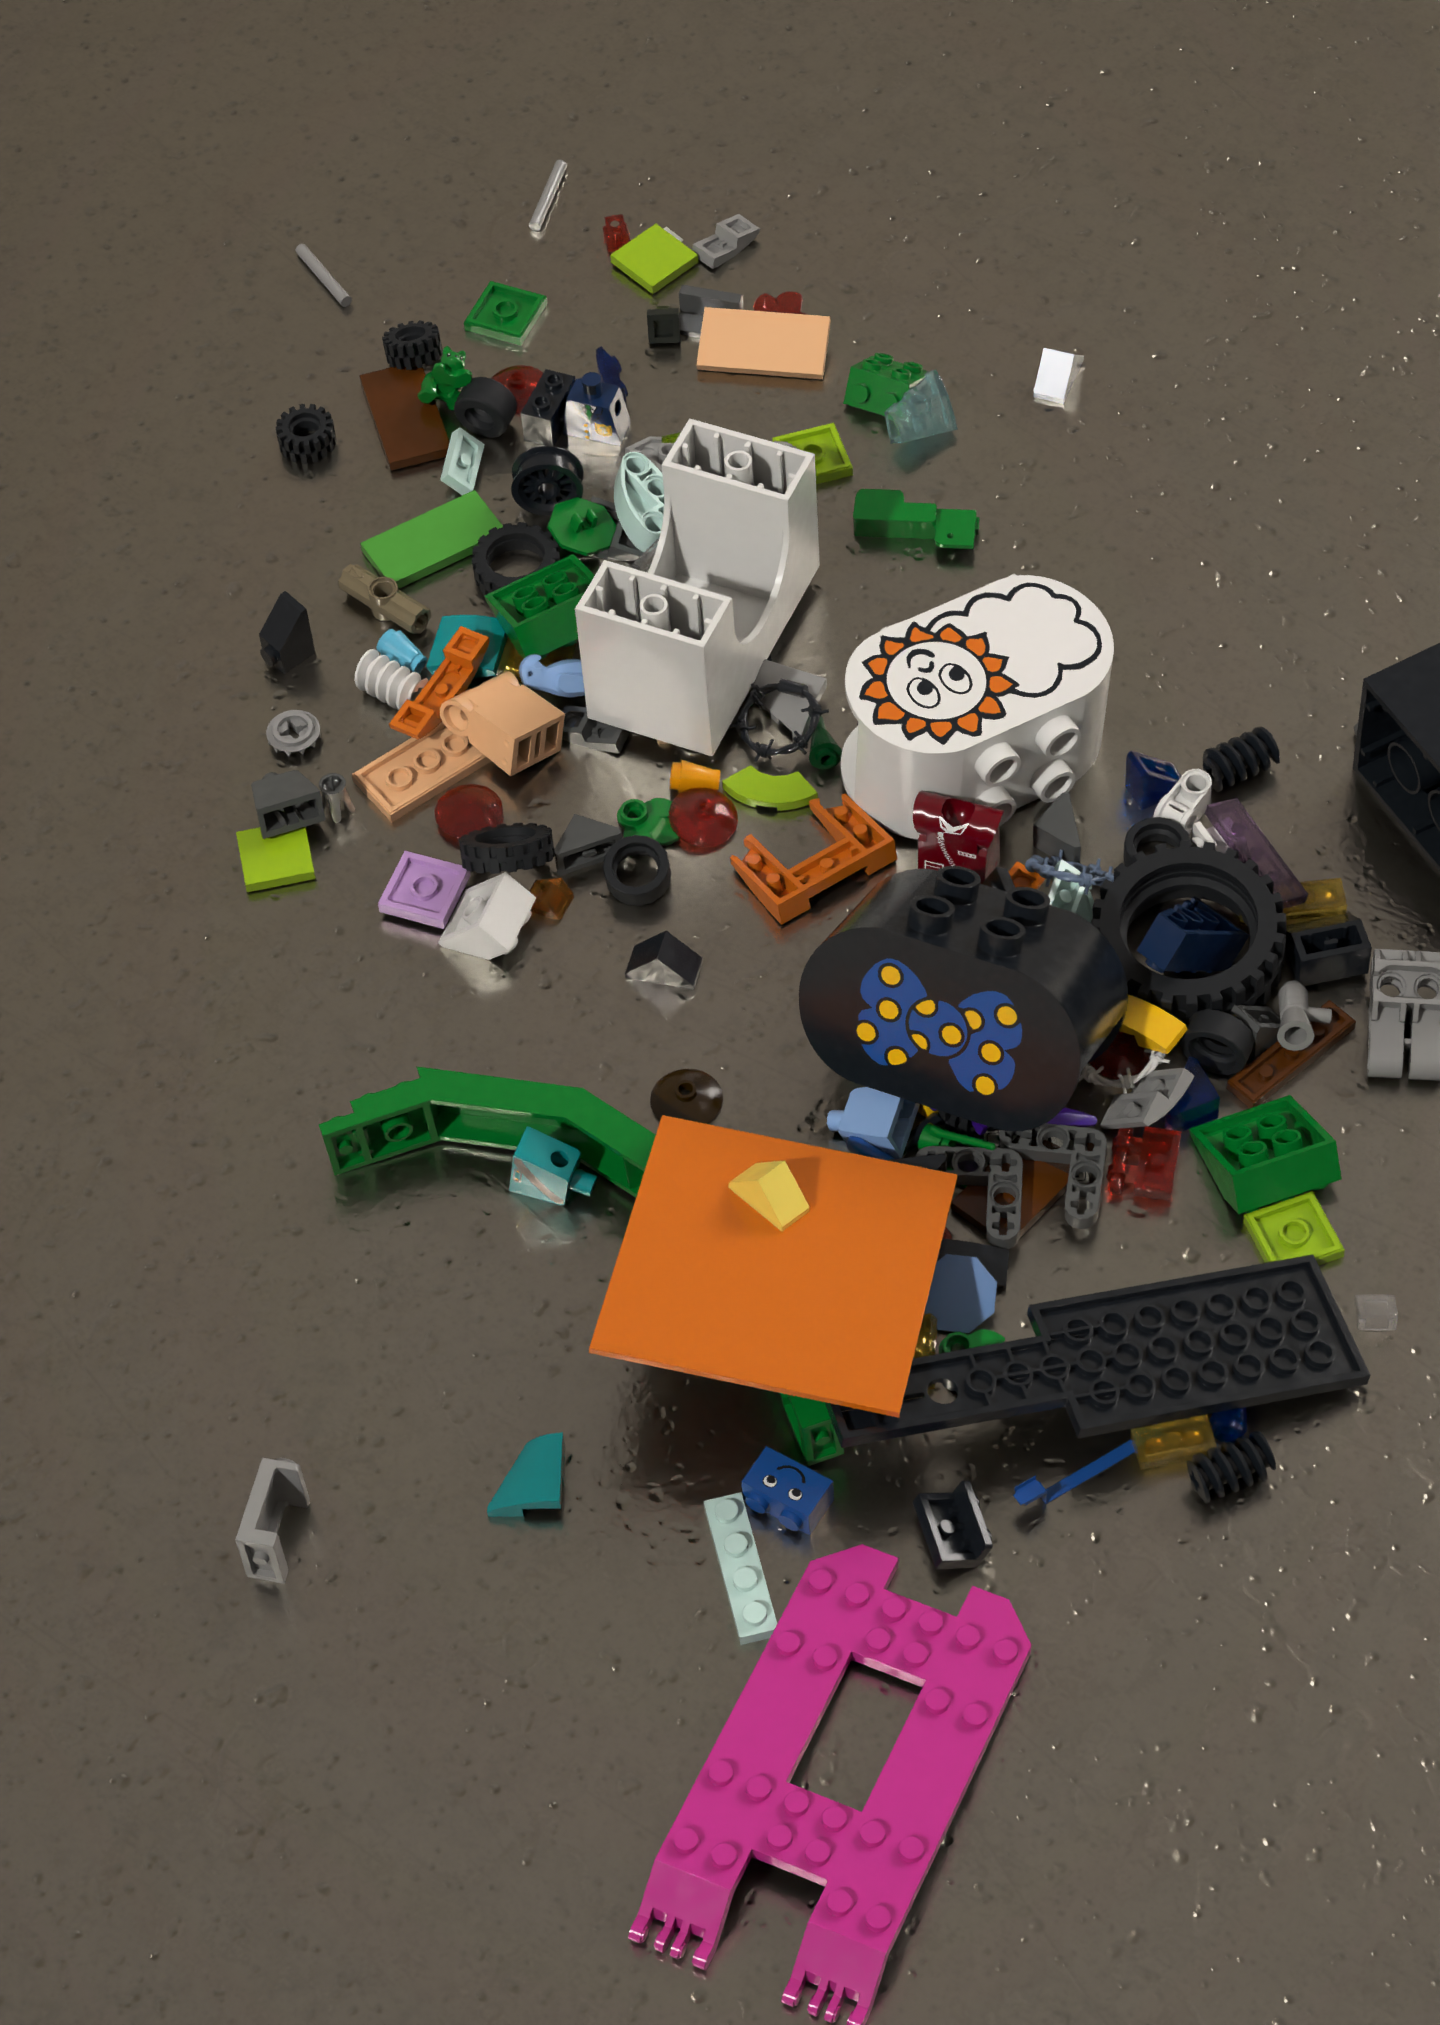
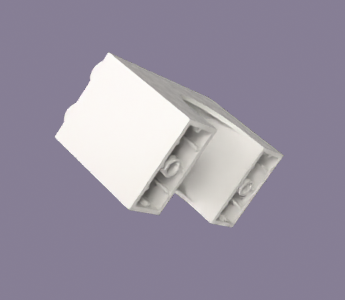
[575,418,820,756]

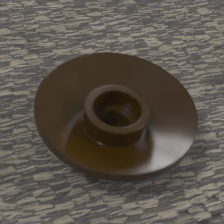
[650,1069,723,1124]

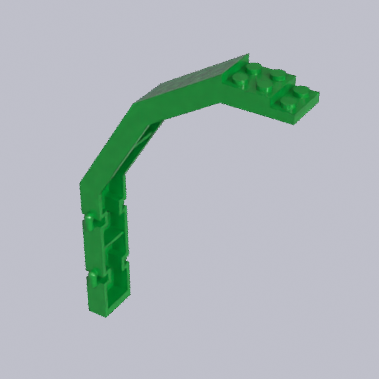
[319,1066,844,1466]

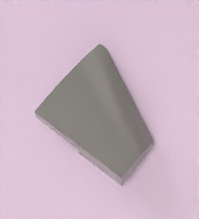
[753,659,827,737]

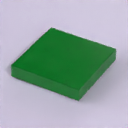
[464,281,548,346]

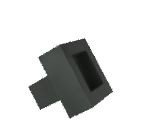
[647,306,680,344]

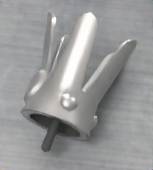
[319,773,355,823]

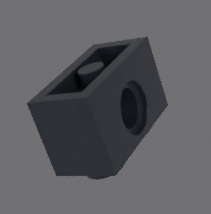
[521,369,575,446]

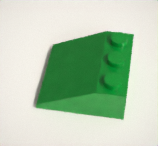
[484,554,595,660]
[1189,1095,1342,1214]

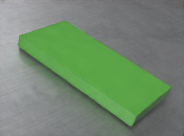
[360,490,503,589]

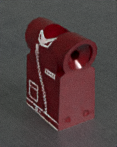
[913,790,1004,884]

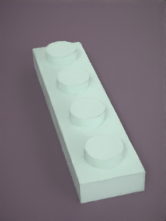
[703,1492,777,1645]

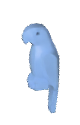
[519,654,585,698]

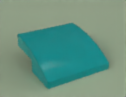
[426,615,508,679]

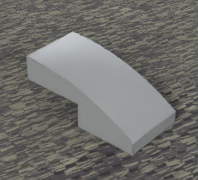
[692,214,760,269]

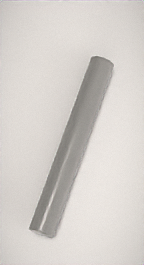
[529,160,567,231]
[295,244,352,307]

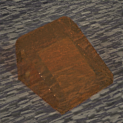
[529,878,574,920]

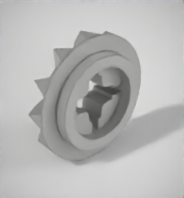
[266,710,321,757]

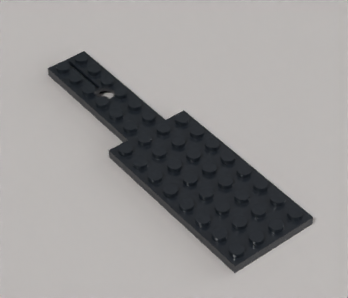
[825,1255,1371,1448]

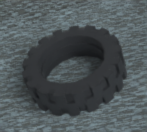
[472,522,560,595]
[459,823,555,874]

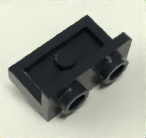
[913,1481,993,1569]

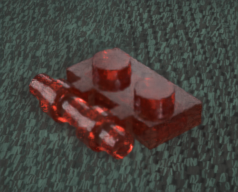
[1106,1126,1182,1201]

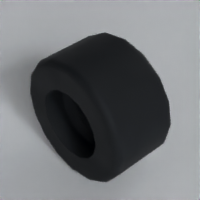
[454,377,518,438]

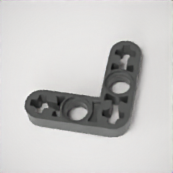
[999,1123,1107,1229]
[915,1146,1023,1249]

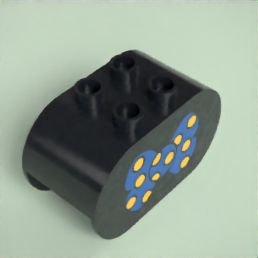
[799,866,1128,1132]

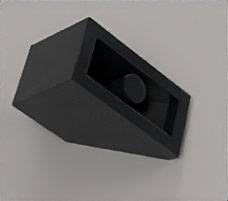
[259,591,316,674]

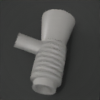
[1277,981,1332,1051]

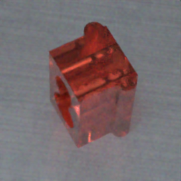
[602,214,631,252]

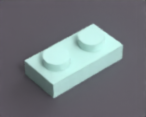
[440,427,485,495]

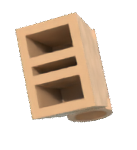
[440,671,565,777]

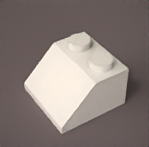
[438,872,536,960]

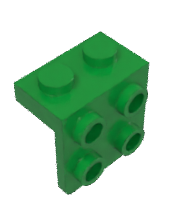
[843,353,930,421]

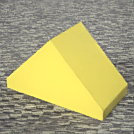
[728,1161,810,1232]

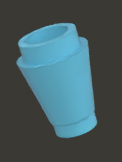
[376,629,427,673]

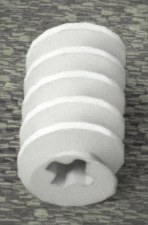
[354,649,429,710]

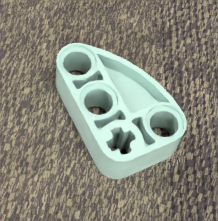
[614,452,664,554]

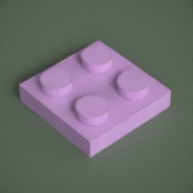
[378,851,471,929]

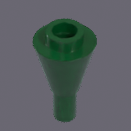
[809,716,842,769]

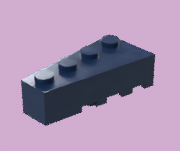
[1137,896,1250,973]

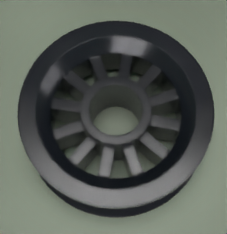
[511,446,584,516]

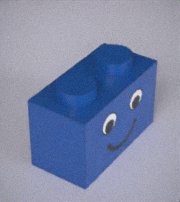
[741,1446,834,1535]

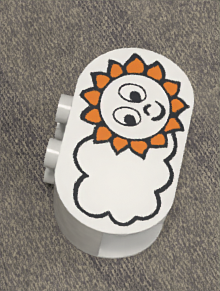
[841,575,1114,839]

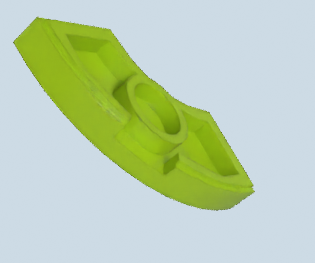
[722,765,818,811]

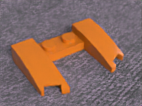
[730,793,897,925]

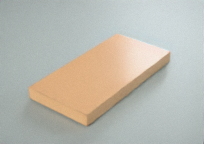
[696,307,831,380]
[352,722,491,823]

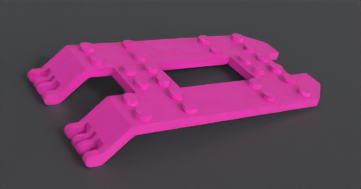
[628,1544,1032,2025]

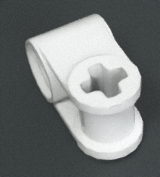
[1153,769,1212,834]

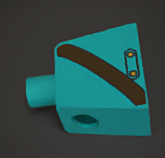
[509,1126,598,1205]

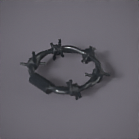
[729,679,829,762]

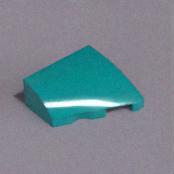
[487,1432,565,1517]

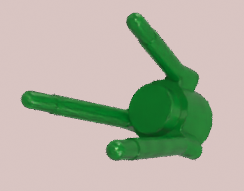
[918,1123,996,1189]

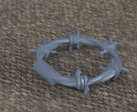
[1025,849,1114,895]

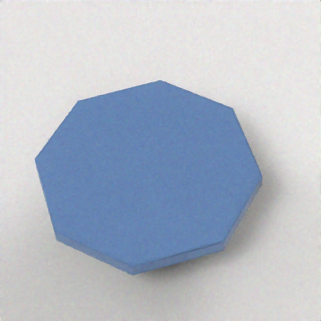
[925,1254,997,1333]

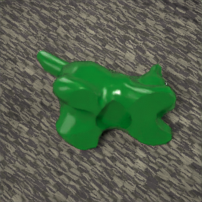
[417,346,473,411]

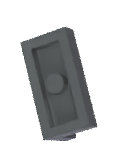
[679,285,744,338]

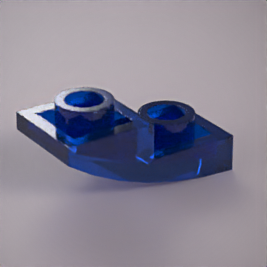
[596,346,628,408]

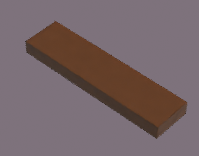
[1226,1000,1356,1108]

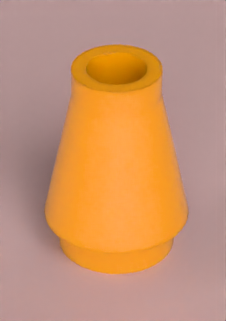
[670,759,720,793]

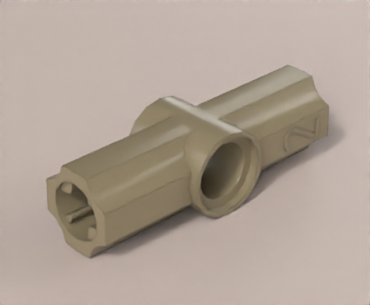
[338,563,431,634]

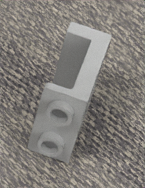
[235,1457,310,1584]

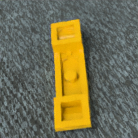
[1120,995,1188,1055]

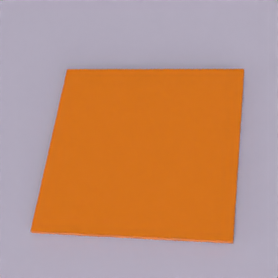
[589,1115,958,1418]

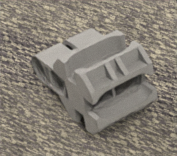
[1367,949,1440,1081]

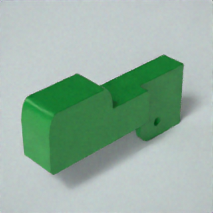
[853,489,980,549]

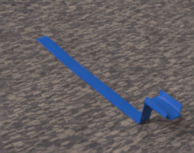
[1013,1424,1165,1506]

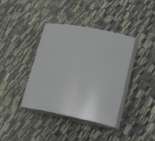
[1100,1068,1194,1129]

